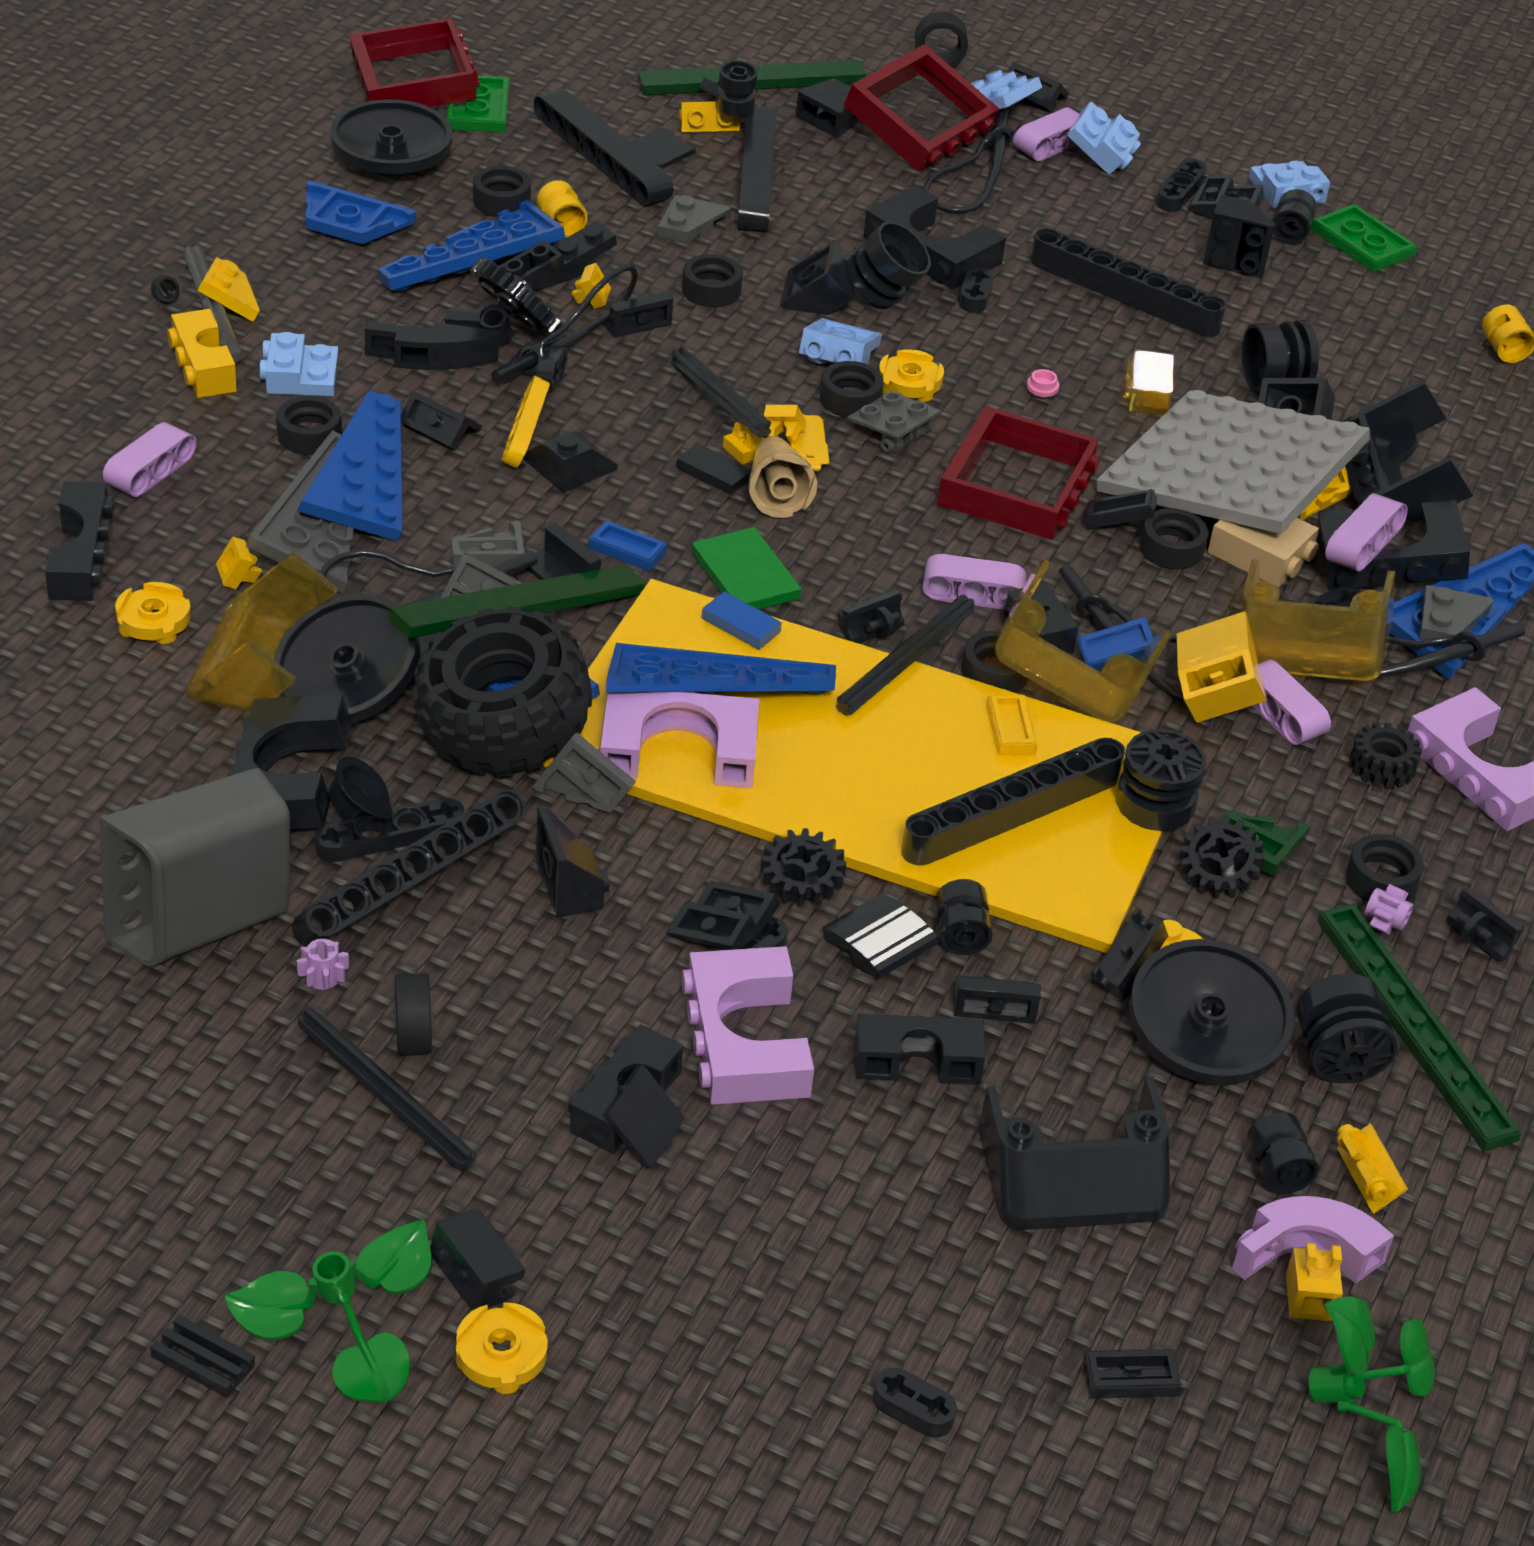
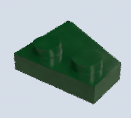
[1207,811,1310,876]

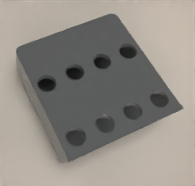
[99,768,290,966]

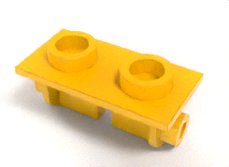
[679,101,740,132]
[1337,1124,1408,1214]

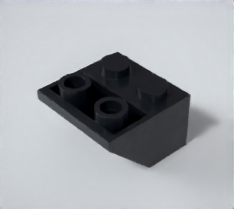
[1203,194,1275,279]

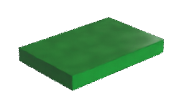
[447,75,509,132]
[1311,204,1418,273]
[691,527,802,610]

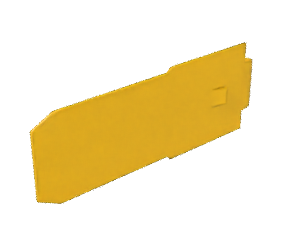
[791,415,829,471]

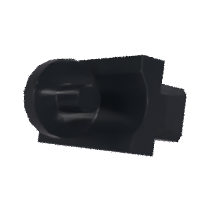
[837,590,905,643]
[1446,887,1524,962]

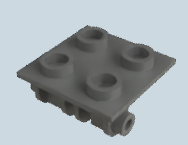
[847,391,941,453]

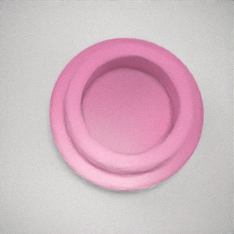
[1027,369,1059,398]

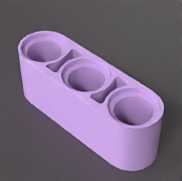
[1013,107,1080,161]
[103,422,197,497]
[1325,493,1408,571]
[923,554,1027,609]
[1252,660,1331,745]

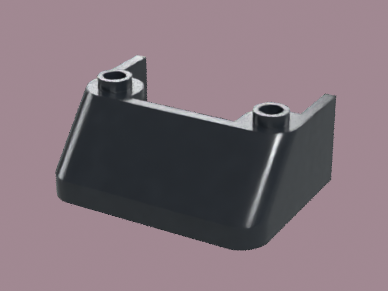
[1343,380,1473,521]
[978,1077,1170,1230]

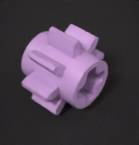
[1365,884,1414,935]
[297,939,349,990]

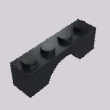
[45,481,115,601]

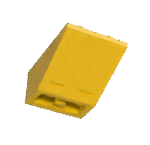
[1177,611,1267,723]

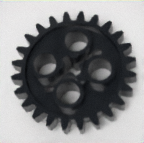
[469,257,562,337]

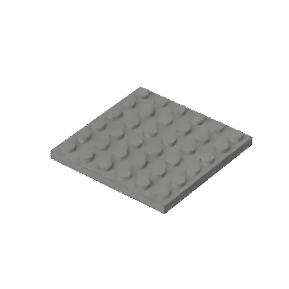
[1097,390,1370,534]

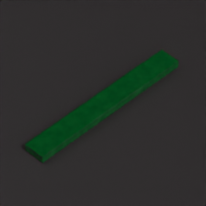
[638,60,867,95]
[388,564,647,639]
[1317,904,1522,1152]

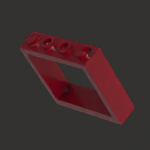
[349,17,480,107]
[843,44,1000,172]
[937,406,1101,540]

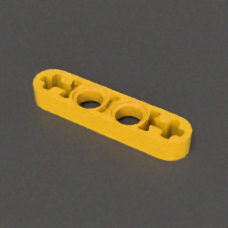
[501,375,550,469]

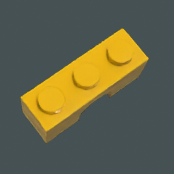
[167,309,237,398]

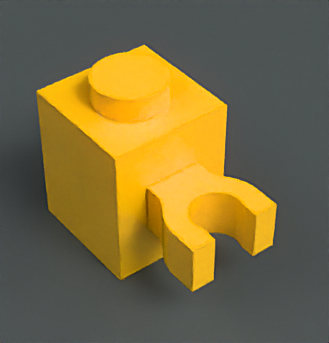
[1286,1243,1343,1321]

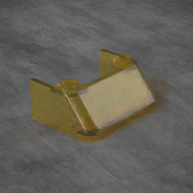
[185,551,338,711]
[995,559,1172,723]
[1241,559,1395,681]

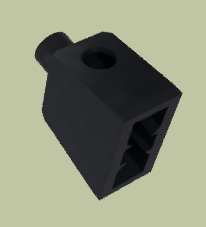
[796,79,860,138]

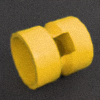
[536,180,588,238]
[1481,305,1534,363]

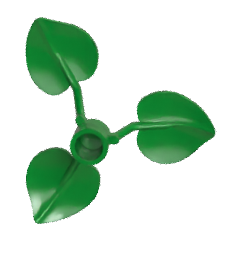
[225,1219,432,1403]
[1309,1296,1435,1512]

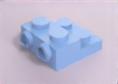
[964,70,1042,117]
[1067,101,1141,175]
[1248,161,1330,208]
[799,318,882,364]
[260,332,339,396]

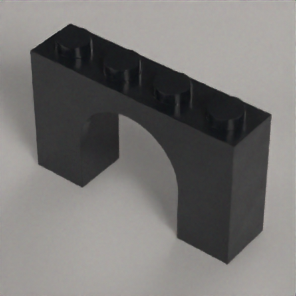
[863,185,1006,290]
[1317,500,1470,590]
[228,694,351,829]

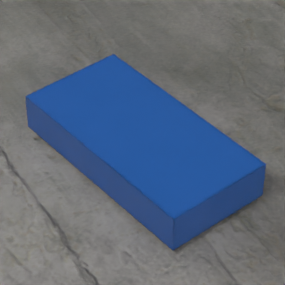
[588,520,667,572]
[702,591,782,649]
[1077,617,1157,673]

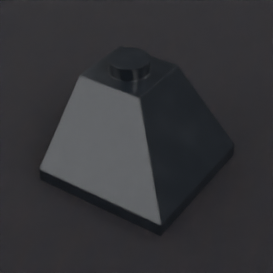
[780,239,855,315]
[1258,378,1335,420]
[523,430,618,493]
[536,805,609,918]

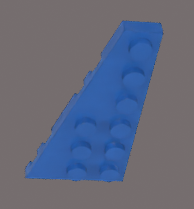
[378,200,566,291]
[297,391,402,541]
[1375,543,1534,680]
[606,643,836,694]

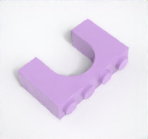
[1408,687,1534,831]
[600,692,759,788]
[681,946,814,1105]

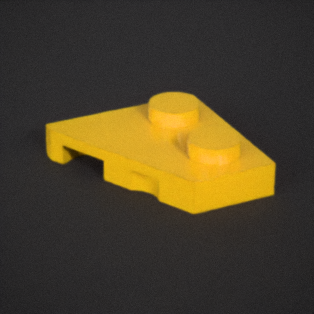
[197,257,260,322]

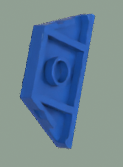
[306,180,416,244]

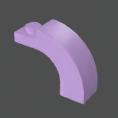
[1232,1196,1394,1284]

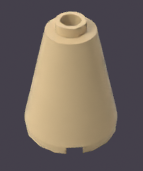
[748,436,818,518]

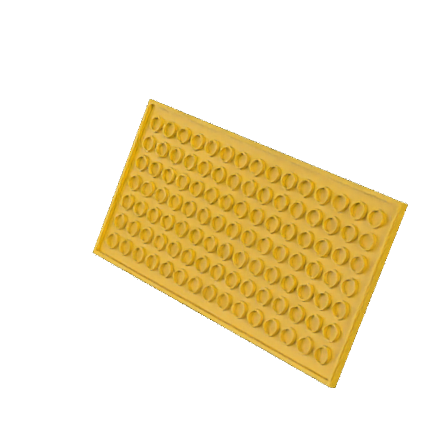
[543,579,1164,953]

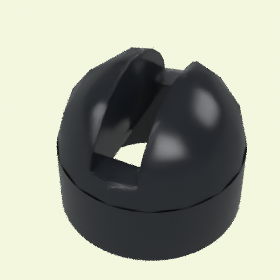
[150,276,179,302]

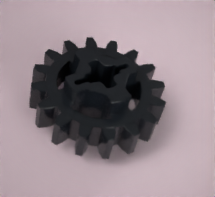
[1179,816,1265,898]
[760,828,846,906]

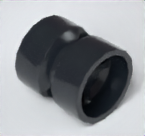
[717,60,758,117]
[1272,189,1317,244]
[936,879,993,955]
[1247,1112,1320,1194]

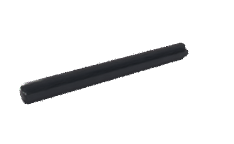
[671,347,772,438]
[836,595,975,715]
[297,1008,476,1171]

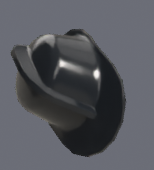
[328,757,393,820]

